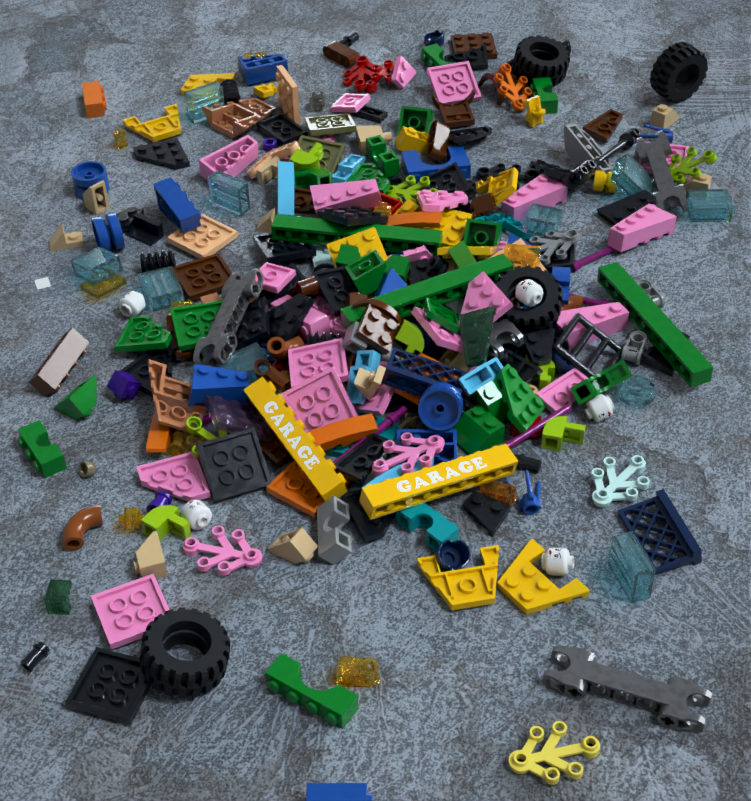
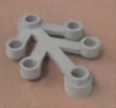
[529,229,581,265]

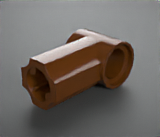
[253,359,290,394]

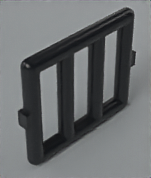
[552,313,623,378]

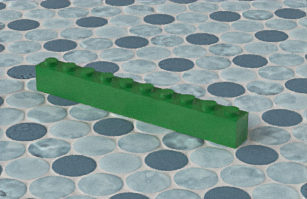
[271,214,443,256]
[341,253,514,330]
[597,262,713,388]

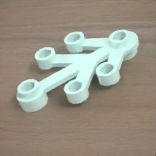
[591,455,650,508]

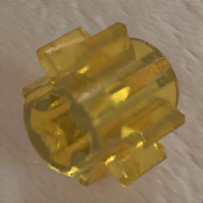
[374,202,392,216]
[119,508,145,529]

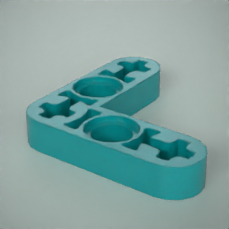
[475,213,535,240]

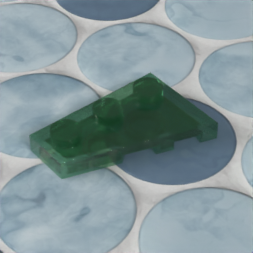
[459,305,497,368]

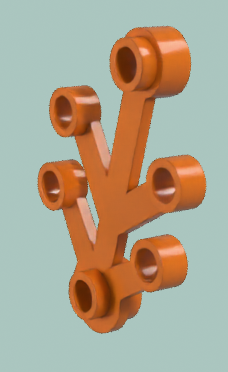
[493,63,532,112]

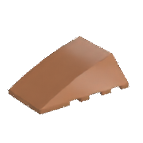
[202,98,276,139]
[147,359,209,435]

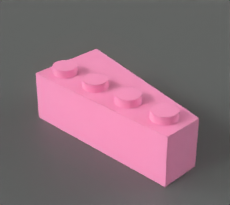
[199,135,258,191]
[501,173,568,221]
[310,179,383,219]
[607,204,677,252]
[270,295,331,346]
[553,302,629,349]

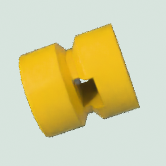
[593,170,618,193]

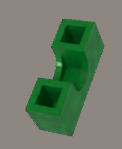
[530,77,558,114]
[366,135,399,178]
[17,420,67,478]

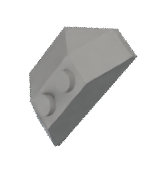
[564,123,613,172]

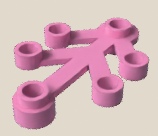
[372,432,445,477]
[183,525,263,576]

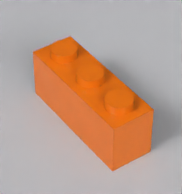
[82,81,107,118]

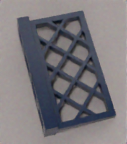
[381,347,466,397]
[618,489,702,576]

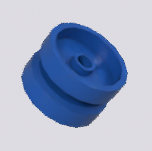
[71,161,110,199]
[91,212,125,254]
[418,382,463,431]

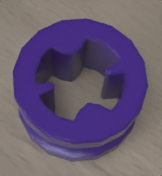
[263,138,277,152]

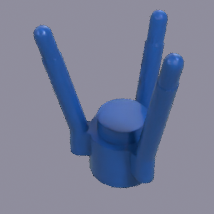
[640,124,673,144]
[505,470,541,514]

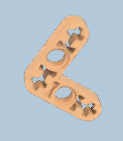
[247,141,300,179]

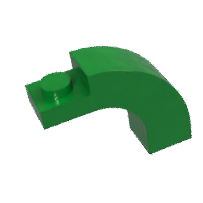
[275,169,333,189]
[570,360,632,405]

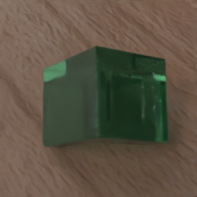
[44,579,72,615]

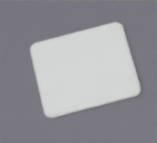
[35,277,51,289]

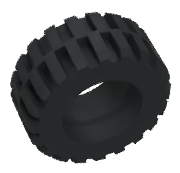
[512,35,570,86]
[650,42,708,103]
[495,265,563,334]
[140,607,231,698]

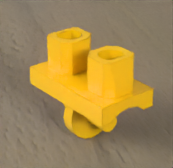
[523,96,546,127]

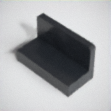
[126,212,164,246]

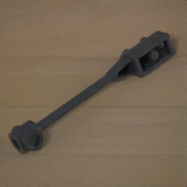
[562,128,641,192]

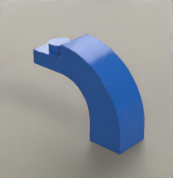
[551,266,570,305]

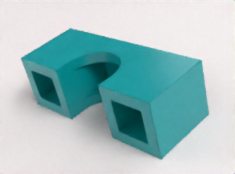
[396,503,459,552]

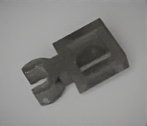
[310,91,325,111]

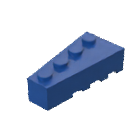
[153,177,201,233]

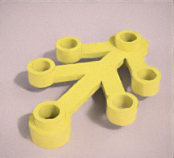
[508,721,600,785]

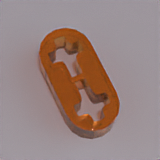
[480,481,518,504]

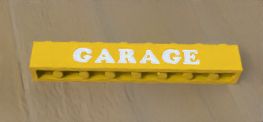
[243,376,348,502]
[359,444,518,520]

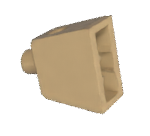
[356,125,392,155]

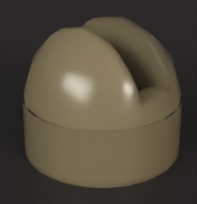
[79,461,96,477]

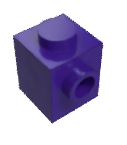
[107,370,142,400]

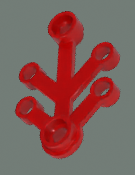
[343,56,381,92]
[364,60,395,93]

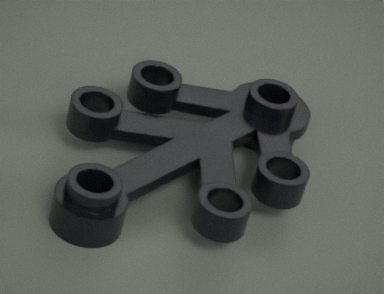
[476,163,538,192]

